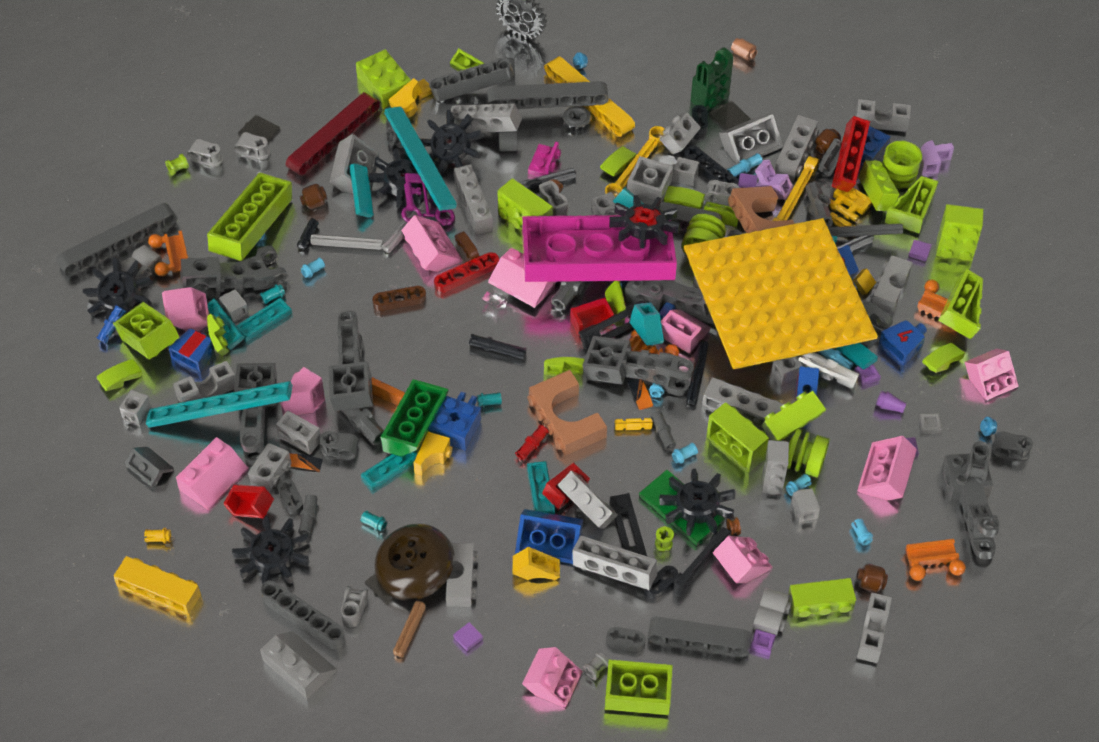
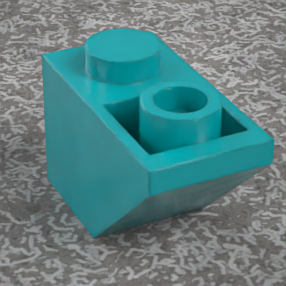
[629,302,664,346]

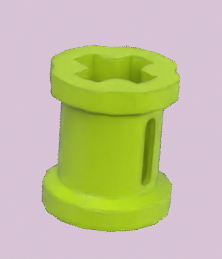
[165,154,189,176]
[655,526,674,552]

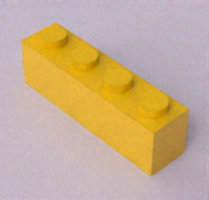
[114,556,201,615]

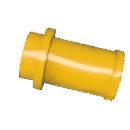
[144,528,171,544]

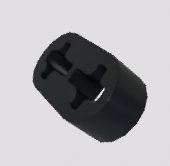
[691,105,708,136]
[645,565,678,599]

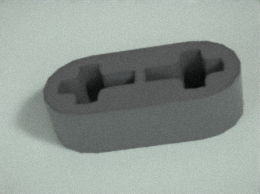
[277,479,303,515]
[606,627,646,652]

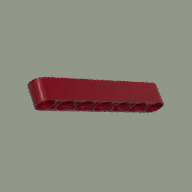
[286,92,380,176]

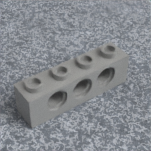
[451,103,522,133]
[775,115,819,182]
[454,164,493,235]
[702,377,784,428]
[573,536,657,590]

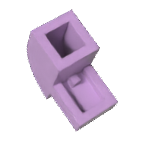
[919,140,954,176]
[755,160,793,199]

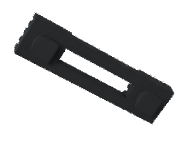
[578,301,645,350]
[610,493,647,556]
[674,527,730,597]

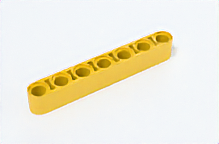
[544,56,635,137]

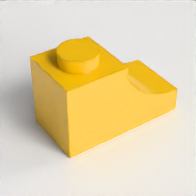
[389,78,421,119]
[414,432,453,476]
[513,547,560,581]

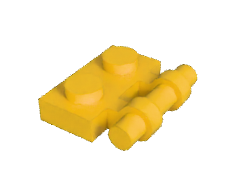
[829,188,873,222]

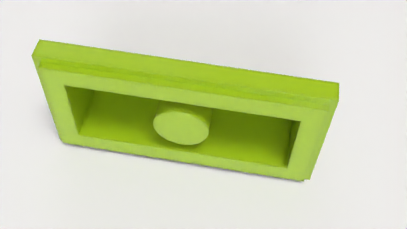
[450,48,484,70]
[703,202,739,227]
[605,281,626,320]

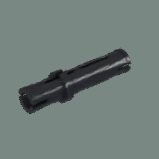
[469,334,527,360]

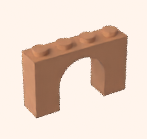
[728,186,795,233]
[527,370,607,456]

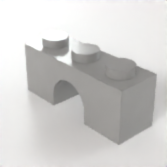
[855,99,911,132]
[870,255,913,314]
[173,361,235,403]
[762,440,789,495]
[558,471,618,529]
[446,543,478,607]
[857,592,892,663]

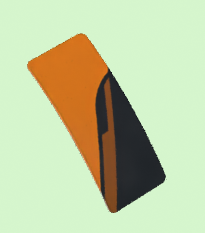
[627,379,653,410]
[289,453,323,472]

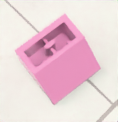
[162,287,209,332]
[661,309,711,354]
[965,348,1018,400]
[280,367,325,415]
[713,536,773,583]
[522,647,583,707]

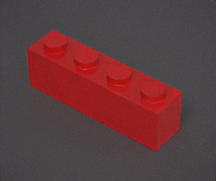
[831,116,870,192]

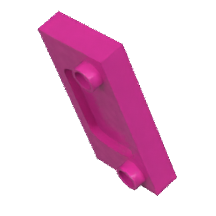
[522,215,677,282]

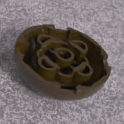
[374,523,455,600]

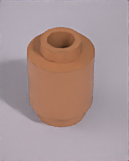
[731,38,757,61]

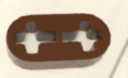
[455,231,479,261]

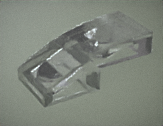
[482,286,512,309]

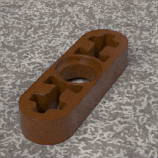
[372,286,426,311]

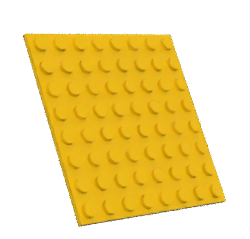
[684,218,878,369]

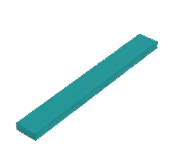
[384,107,457,211]
[145,381,293,428]

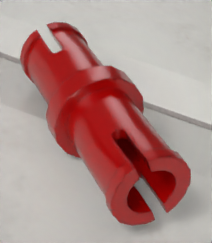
[515,425,549,461]

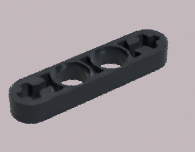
[684,146,738,185]

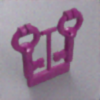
[401,173,455,226]

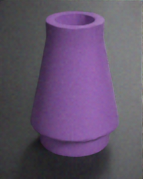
[876,391,906,413]

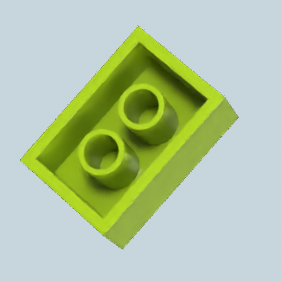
[356,49,411,109]
[497,178,553,231]
[936,204,983,261]
[113,302,180,359]
[706,402,769,473]
[605,660,673,715]

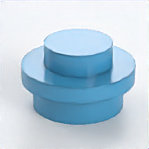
[573,52,588,70]
[980,417,997,436]

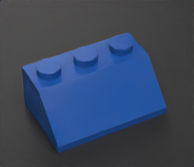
[515,509,584,564]

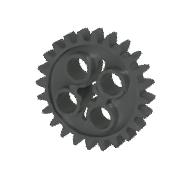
[495,0,547,39]

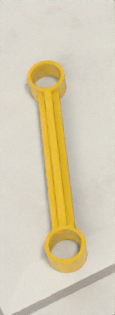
[605,126,665,198]
[773,156,820,221]

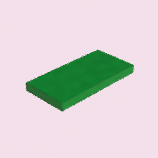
[639,470,725,546]

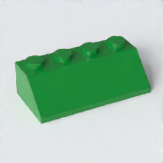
[381,379,449,457]

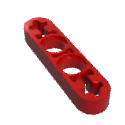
[434,252,499,293]

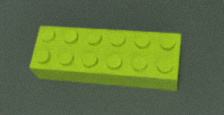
[207,172,292,261]

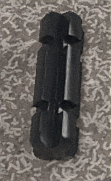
[297,218,319,250]

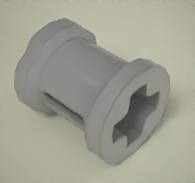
[582,652,609,680]

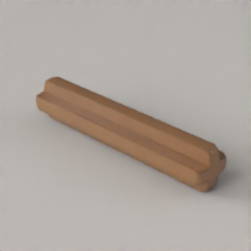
[393,601,426,658]

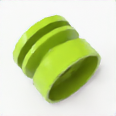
[882,141,922,189]
[681,214,727,255]
[787,429,830,478]

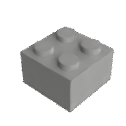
[627,156,673,202]

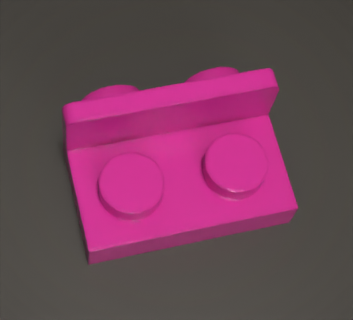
[528,142,561,177]

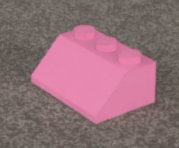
[401,215,463,272]
[488,248,556,308]
[857,436,917,501]
[176,437,249,511]

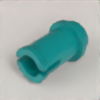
[260,284,285,304]
[477,392,502,408]
[360,510,388,532]

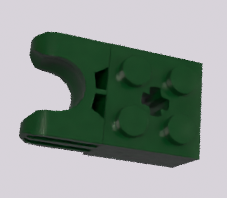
[690,47,733,111]

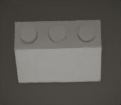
[719,114,784,164]
[329,134,379,193]
[260,631,337,699]

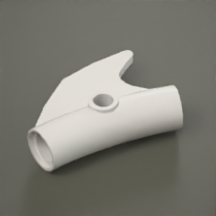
[799,352,859,389]

